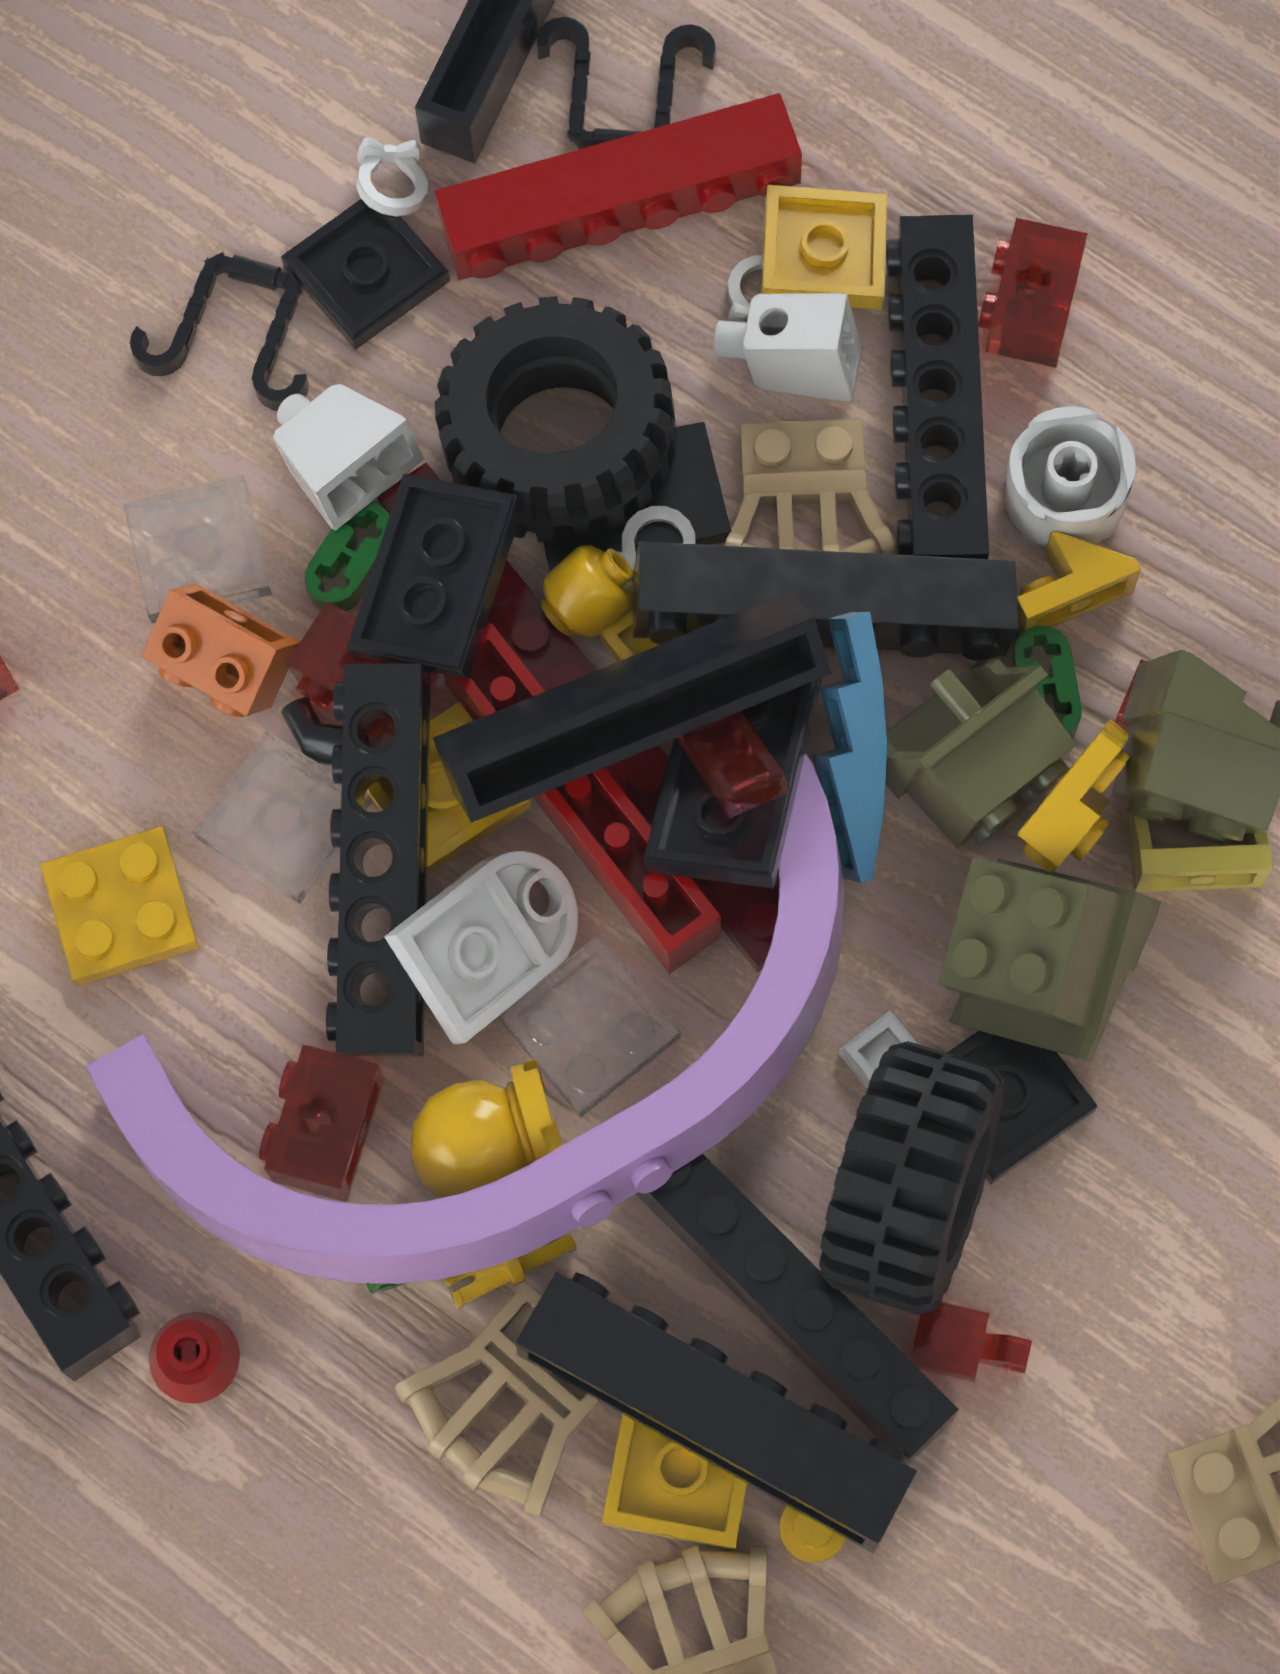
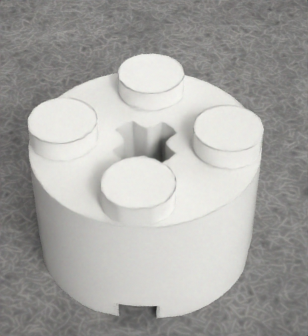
[1003,406,1136,548]

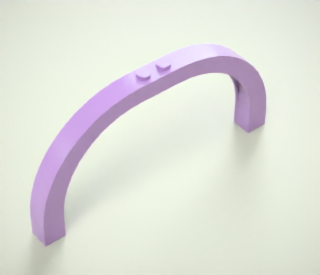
[86,753,845,1284]

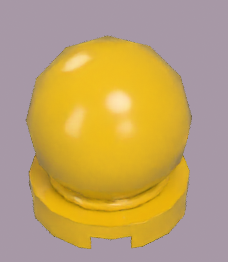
[411,1058,563,1198]

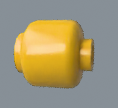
[541,545,634,638]

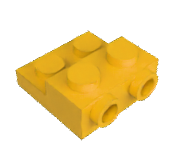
[1017,719,1130,873]

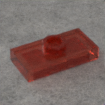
[678,711,789,819]

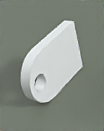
[384,851,579,1044]

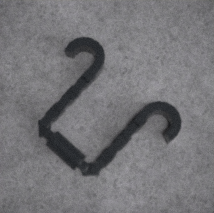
[537,17,716,149]
[130,252,309,411]

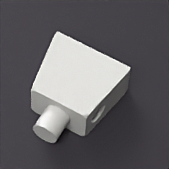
[714,293,862,403]
[273,384,424,531]

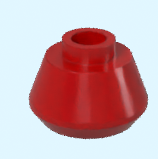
[149,1312,240,1404]

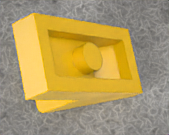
[1017,531,1141,636]

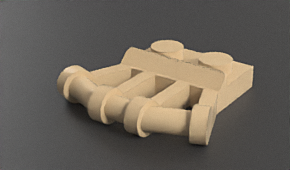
[724,418,899,555]
[395,1283,601,1517]
[1164,1397,1280,1586]
[581,1545,779,1674]

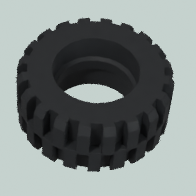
[435,296,677,544]
[819,1041,1006,1315]

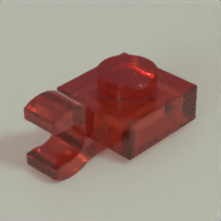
[910,1302,1032,1382]

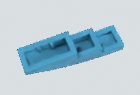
[811,612,887,883]

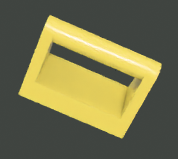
[1127,802,1272,892]

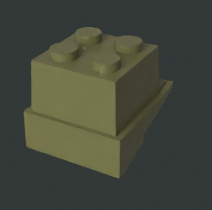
[1111,650,1280,843]
[885,659,1077,848]
[938,857,1161,1061]

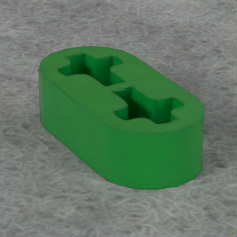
[305,502,389,614]
[1012,625,1082,738]

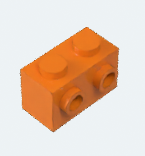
[141,583,301,717]

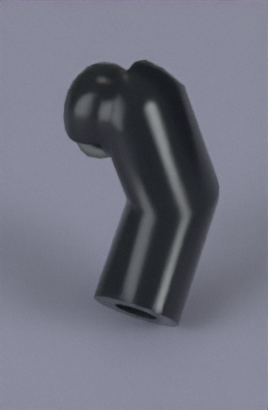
[281,697,370,765]

